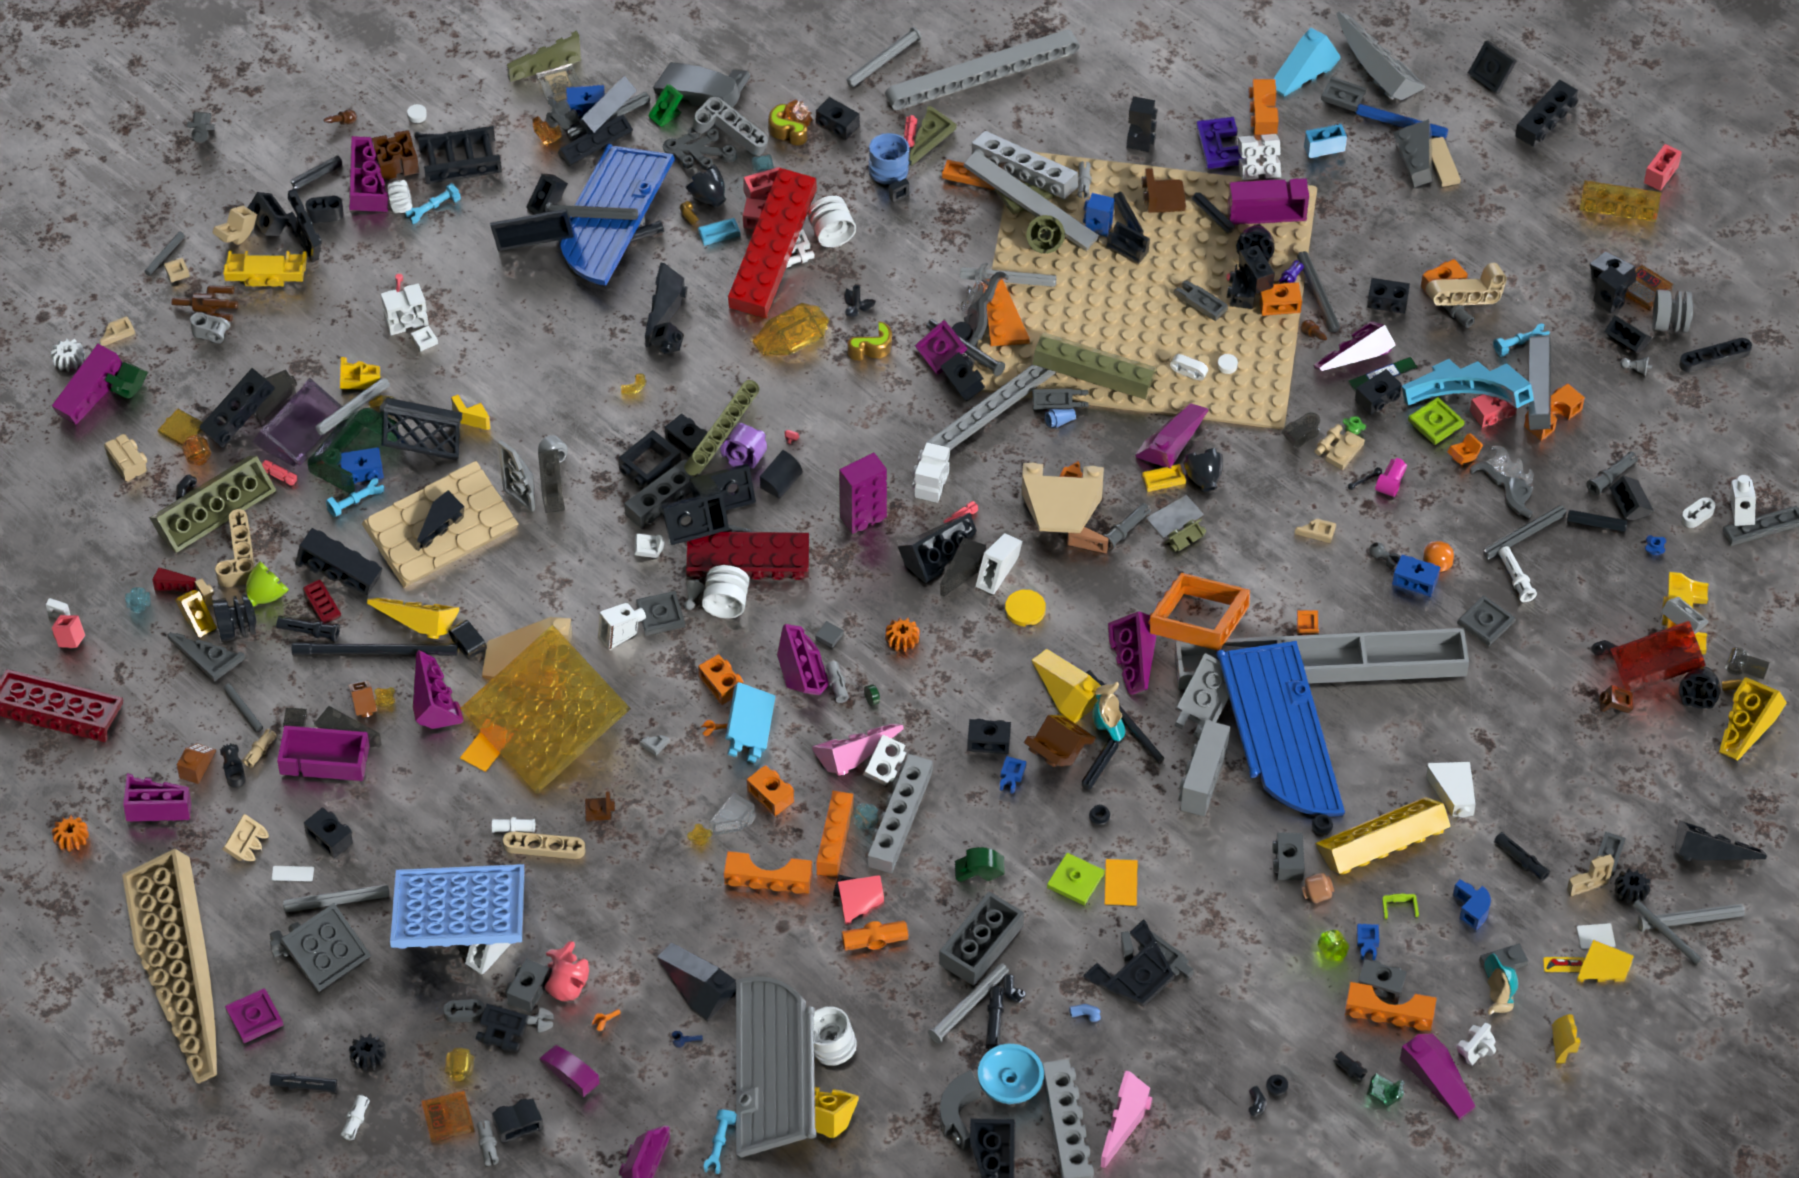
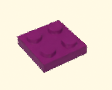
[915,320,968,375]
[225,988,284,1043]

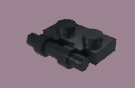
[476,1004,529,1051]

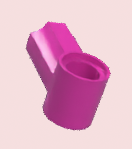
[1375,458,1407,497]

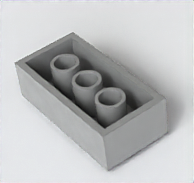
[1178,720,1230,817]

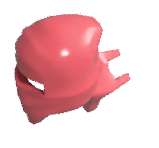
[544,941,589,1001]

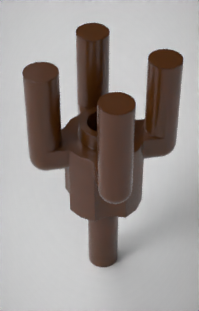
[171,285,238,322]

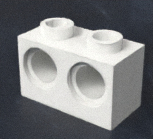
[863,735,906,786]

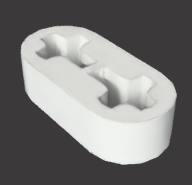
[1170,354,1208,381]
[1681,497,1716,528]

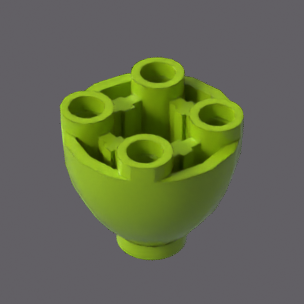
[246,561,289,607]

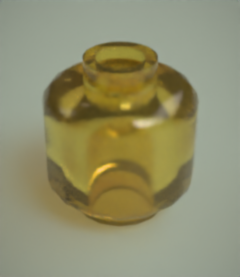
[445,1048,475,1082]

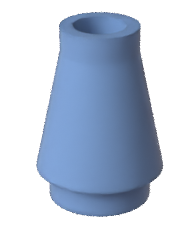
[1045,408,1076,429]

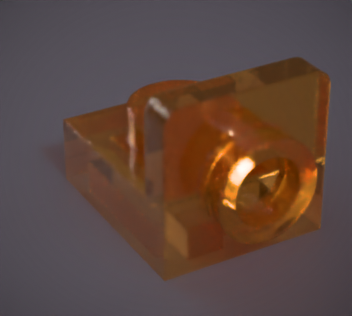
[532,116,562,146]

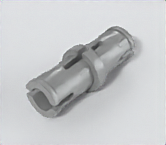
[1077,161,1092,199]
[825,661,849,703]
[477,1120,499,1166]

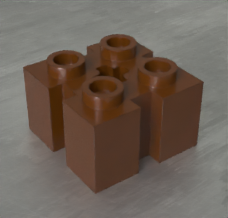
[372,130,419,181]

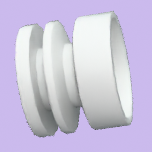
[807,196,856,247]
[702,565,749,618]
[814,1007,857,1065]

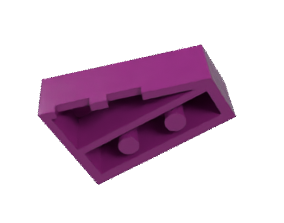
[123,773,192,821]

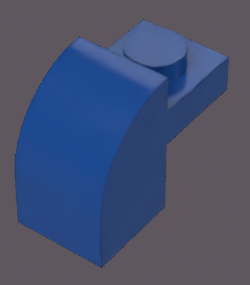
[1453,879,1491,931]

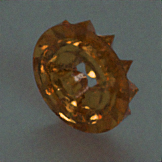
[786,100,813,127]

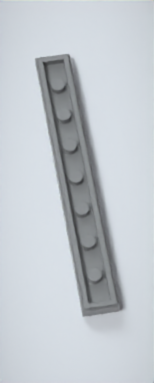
[964,151,1098,251]
[927,365,1056,450]

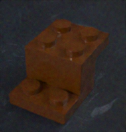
[1024,715,1096,767]

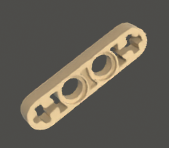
[503,832,586,859]

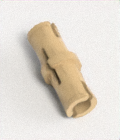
[242,729,277,768]

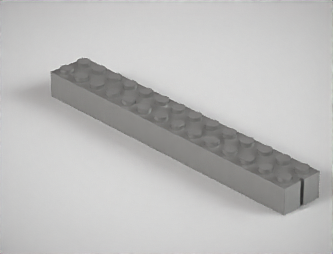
[1174,628,1469,689]

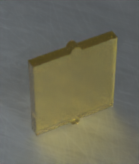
[158,408,203,448]

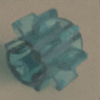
[125,587,151,613]
[853,803,879,829]

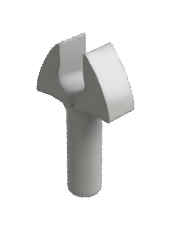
[527,1007,554,1033]

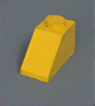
[175,590,217,637]

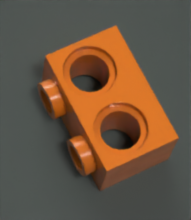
[698,654,743,705]

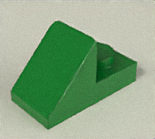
[648,84,683,127]

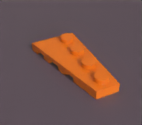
[983,279,1030,346]

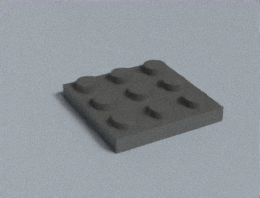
[280,903,371,993]

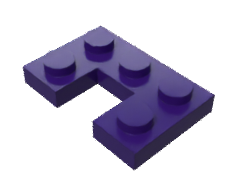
[1196,117,1244,169]

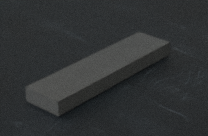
[1722,506,1799,546]

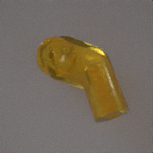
[621,373,647,395]
[368,395,395,408]

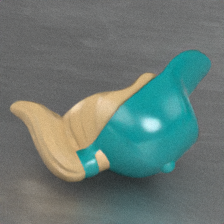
[1092,682,1125,742]
[1485,953,1518,1015]

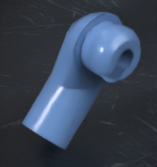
[1069,1004,1101,1022]

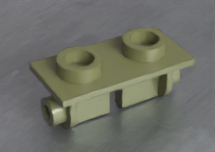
[1164,519,1206,552]

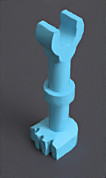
[405,183,461,224]
[1493,324,1550,358]
[326,478,384,517]
[704,1109,737,1174]

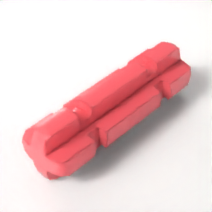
[904,115,917,148]
[262,460,297,485]
[943,501,978,523]

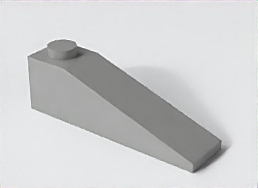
[498,440,535,512]

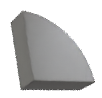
[640,735,669,756]

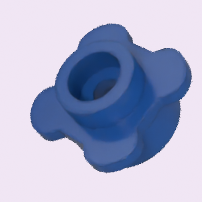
[1645,535,1666,555]

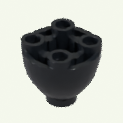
[685,164,726,208]
[1236,224,1275,262]
[1183,448,1223,492]
[1679,666,1721,709]

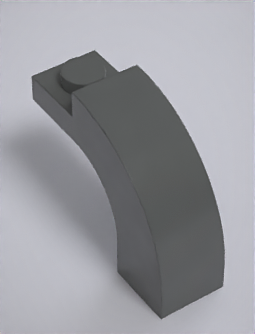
[940,1070,981,1151]

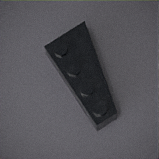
[295,528,382,595]

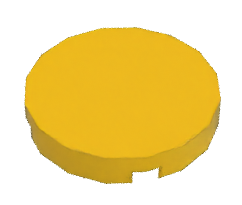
[1005,589,1046,627]

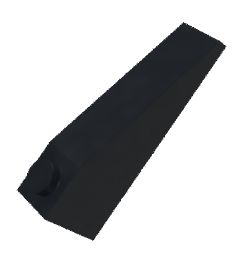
[898,512,977,582]
[657,943,736,1022]
[970,1118,1016,1178]

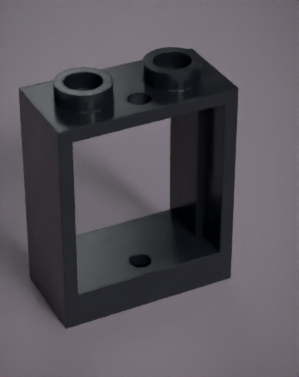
[619,430,682,488]

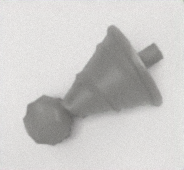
[1620,357,1653,376]
[684,579,705,610]

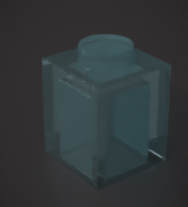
[752,154,774,174]

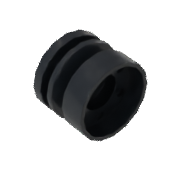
[212,593,257,642]

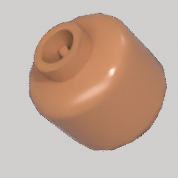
[1302,873,1335,904]

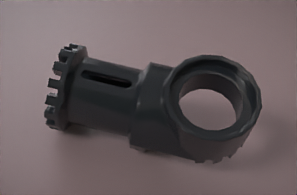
[220,743,246,788]

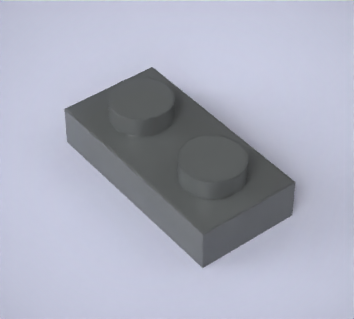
[1597,832,1626,876]
[1479,943,1528,977]

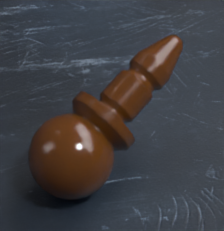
[323,109,357,125]
[1301,320,1327,341]

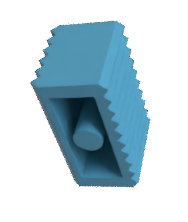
[1304,124,1347,158]

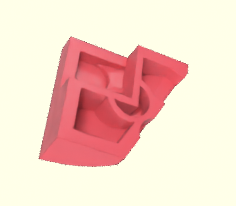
[838,875,884,925]

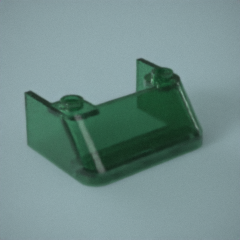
[307,408,399,494]

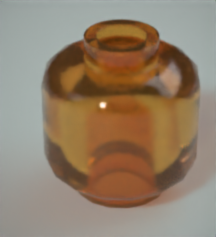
[182,435,211,466]

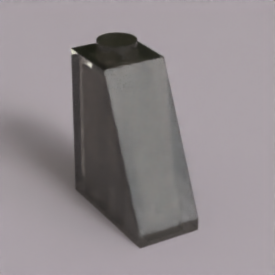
[253,369,297,427]

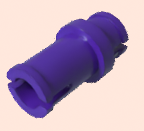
[1279,260,1304,284]

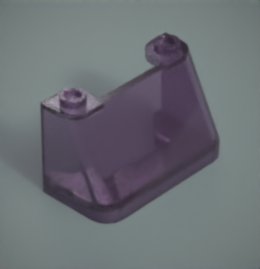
[253,378,343,467]

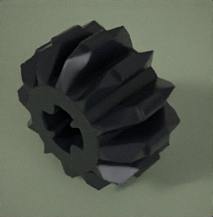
[1614,868,1651,904]
[349,1033,386,1072]

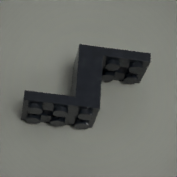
[662,463,756,545]

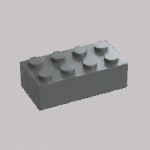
[939,891,1024,986]

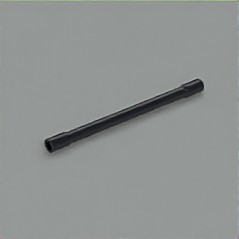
[291,642,458,656]

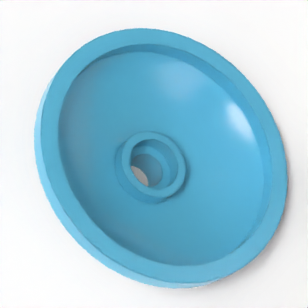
[978,1044,1044,1104]

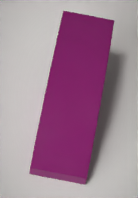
[539,1045,600,1097]

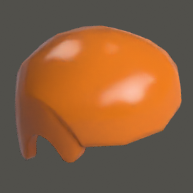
[1423,541,1454,572]

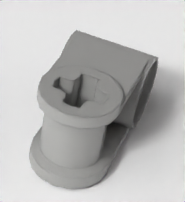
[190,312,230,343]

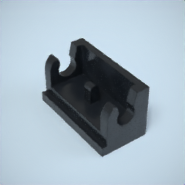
[1106,221,1150,264]

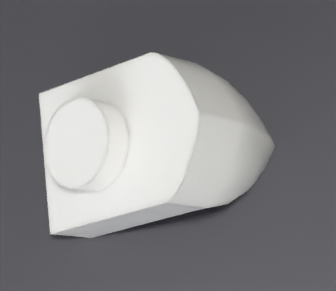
[635,534,665,558]

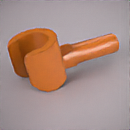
[701,720,728,736]
[592,1009,621,1031]

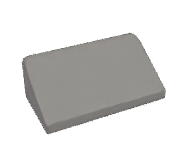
[1662,597,1709,636]

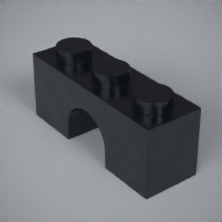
[1126,96,1158,152]

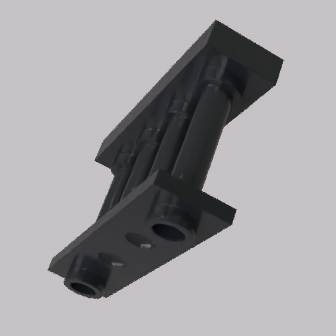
[418,126,502,184]

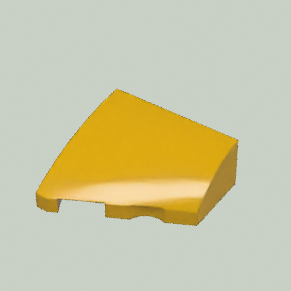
[340,357,380,389]
[1577,940,1634,982]
[1552,1014,1580,1063]

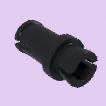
[1333,1051,1368,1081]

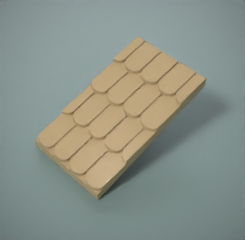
[362,461,518,588]

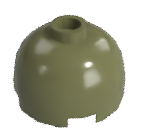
[1026,215,1065,254]

